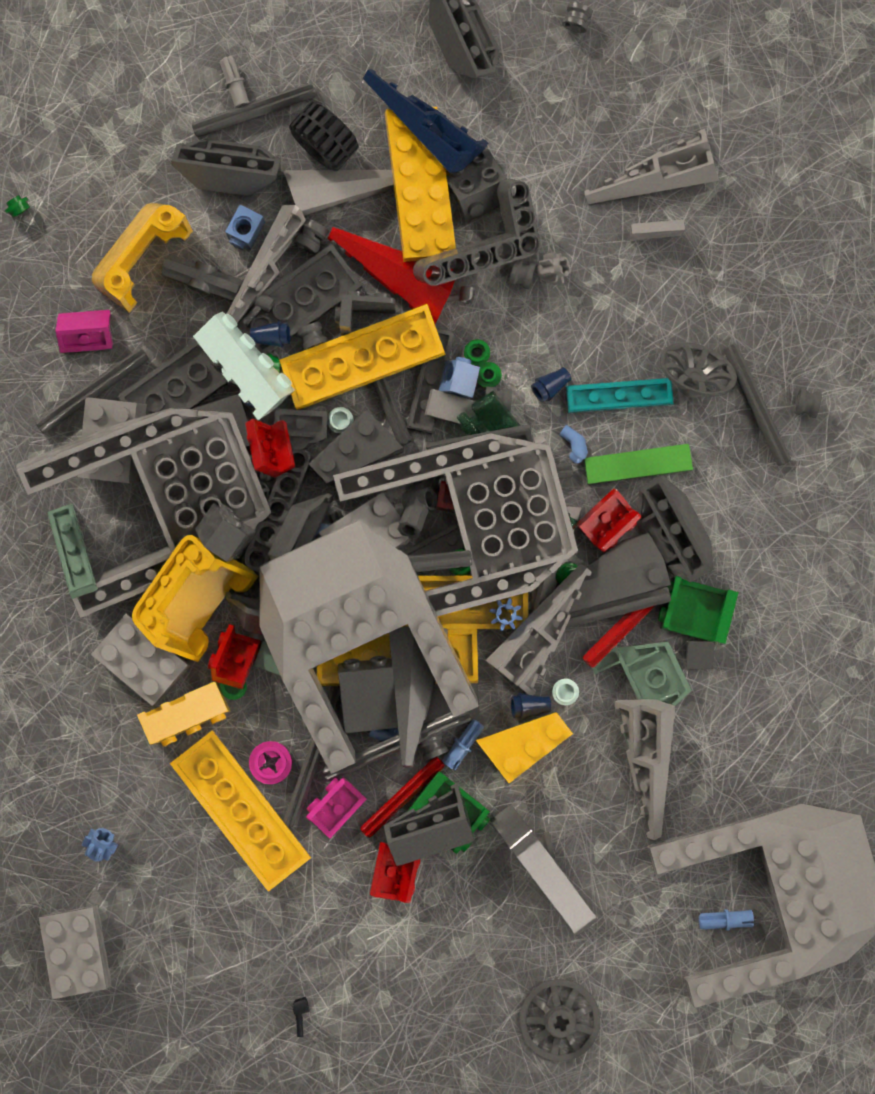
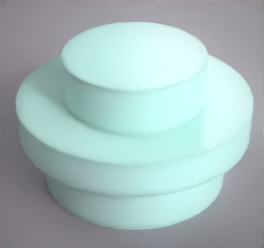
[328,407,354,434]
[552,679,579,705]

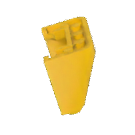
[92,203,193,313]
[132,535,258,662]

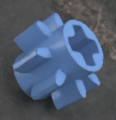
[489,598,522,631]
[82,828,118,861]

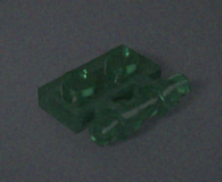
[457,391,521,435]

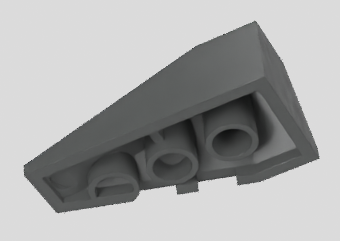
[556,533,671,613]

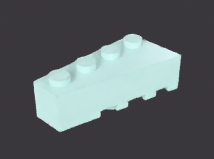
[193,311,295,420]

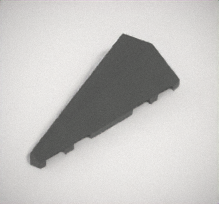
[389,626,448,768]

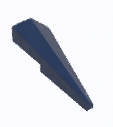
[363,69,489,173]

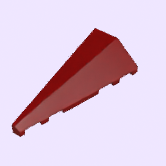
[327,227,455,324]

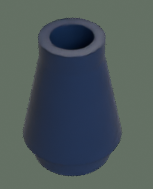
[250,321,291,347]
[531,367,572,402]
[511,693,551,720]

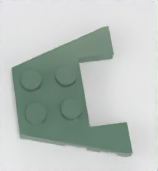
[585,641,692,743]

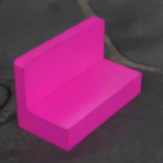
[55,310,113,353]

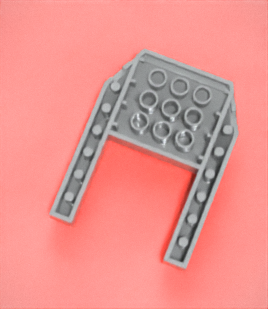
[16,408,271,618]
[333,433,578,625]
[260,519,479,774]
[647,804,875,1008]

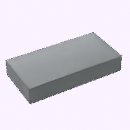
[629,220,685,240]
[424,389,482,429]

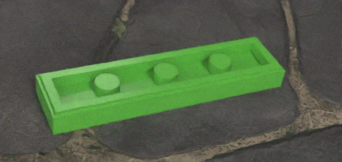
[584,444,693,485]

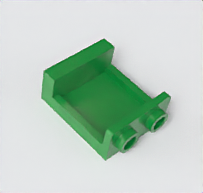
[658,576,739,645]
[407,771,490,854]

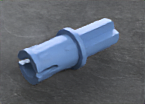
[442,719,484,770]
[698,909,754,931]

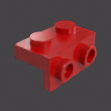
[245,419,295,478]
[576,488,642,552]
[208,624,261,689]
[370,842,420,904]

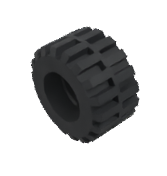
[289,102,359,171]

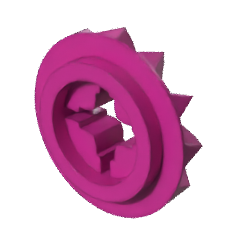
[249,741,292,784]

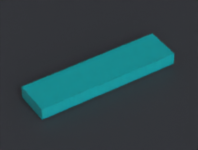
[566,378,674,413]

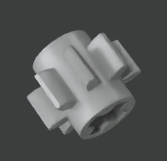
[537,252,570,286]

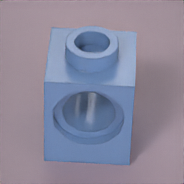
[225,205,265,250]
[439,357,480,398]

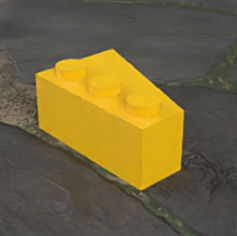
[137,682,230,747]
[475,712,573,783]

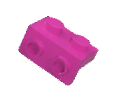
[306,777,367,838]

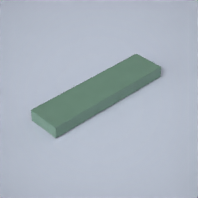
[47,503,98,599]

